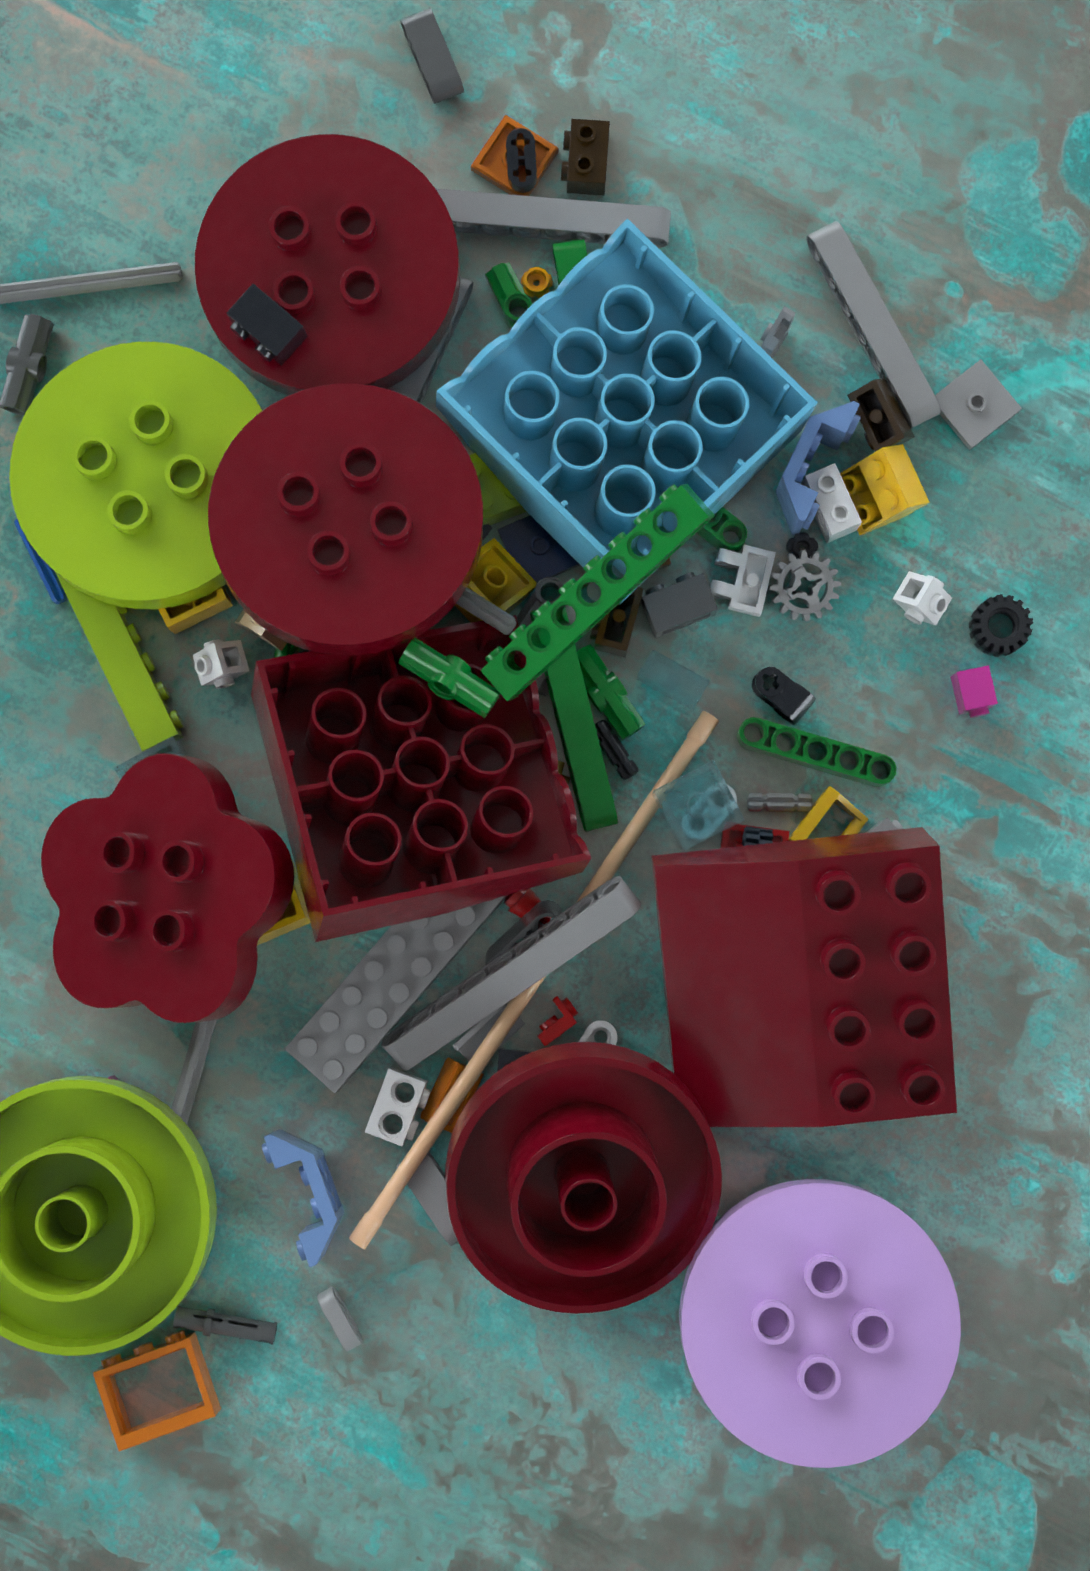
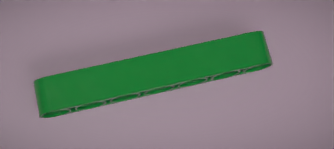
[530,607,618,832]

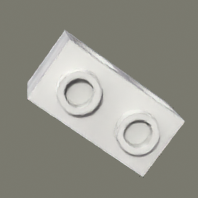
[801,463,862,543]
[365,1067,431,1146]

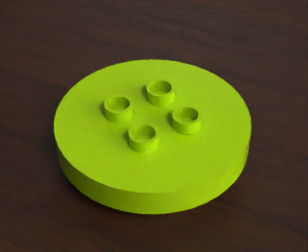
[9,342,262,609]
[0,1076,217,1356]

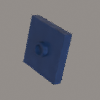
[497,515,580,583]

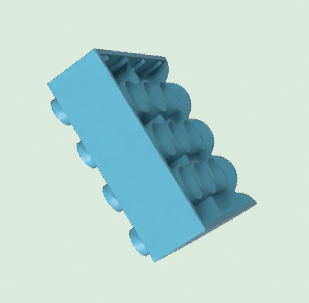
[436,218,818,604]

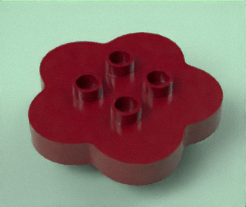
[41,753,294,1023]

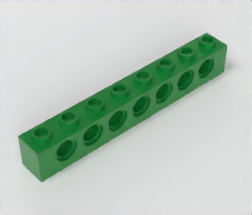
[480,484,715,701]

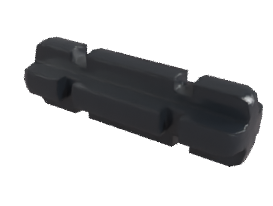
[595,719,638,780]

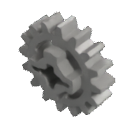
[768,550,841,621]

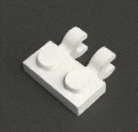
[709,544,776,617]

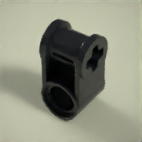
[752,667,816,725]

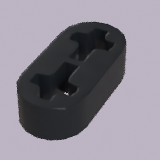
[506,128,537,193]

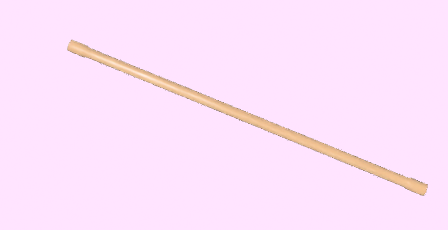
[349,711,719,1250]

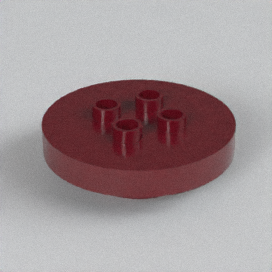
[195,134,460,396]
[208,383,483,656]
[445,1042,722,1314]

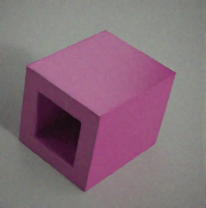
[950,665,998,718]

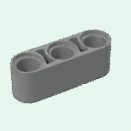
[396,1152,458,1246]

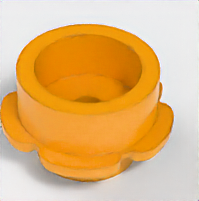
[521,267,553,298]

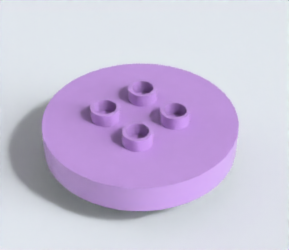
[679,1179,961,1468]

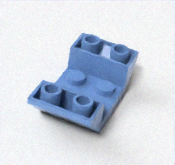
[775,401,861,535]
[262,1129,344,1267]

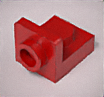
[537,996,578,1046]

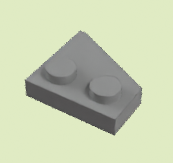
[760,306,796,359]

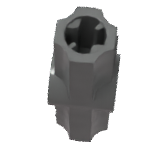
[0,314,54,415]

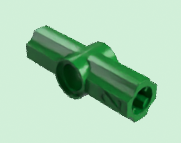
[485,262,532,329]
[398,638,500,718]
[577,643,646,741]

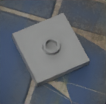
[935,359,1022,451]

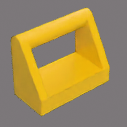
[789,786,869,841]

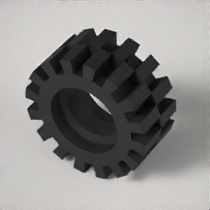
[969,594,1033,657]

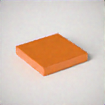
[471,114,559,196]

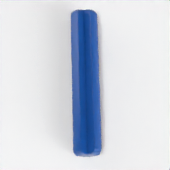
[14,519,68,604]

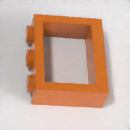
[93,1330,221,1452]

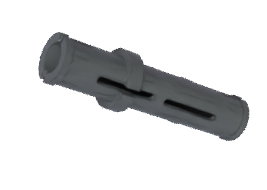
[173,1306,277,1345]

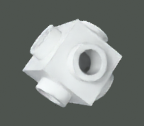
[893,571,952,626]
[193,639,249,689]

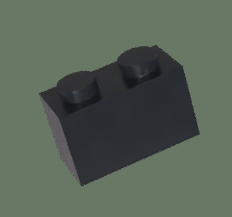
[226,284,308,366]

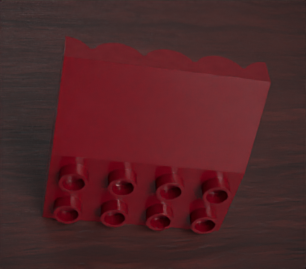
[251,615,592,942]
[651,827,957,1127]

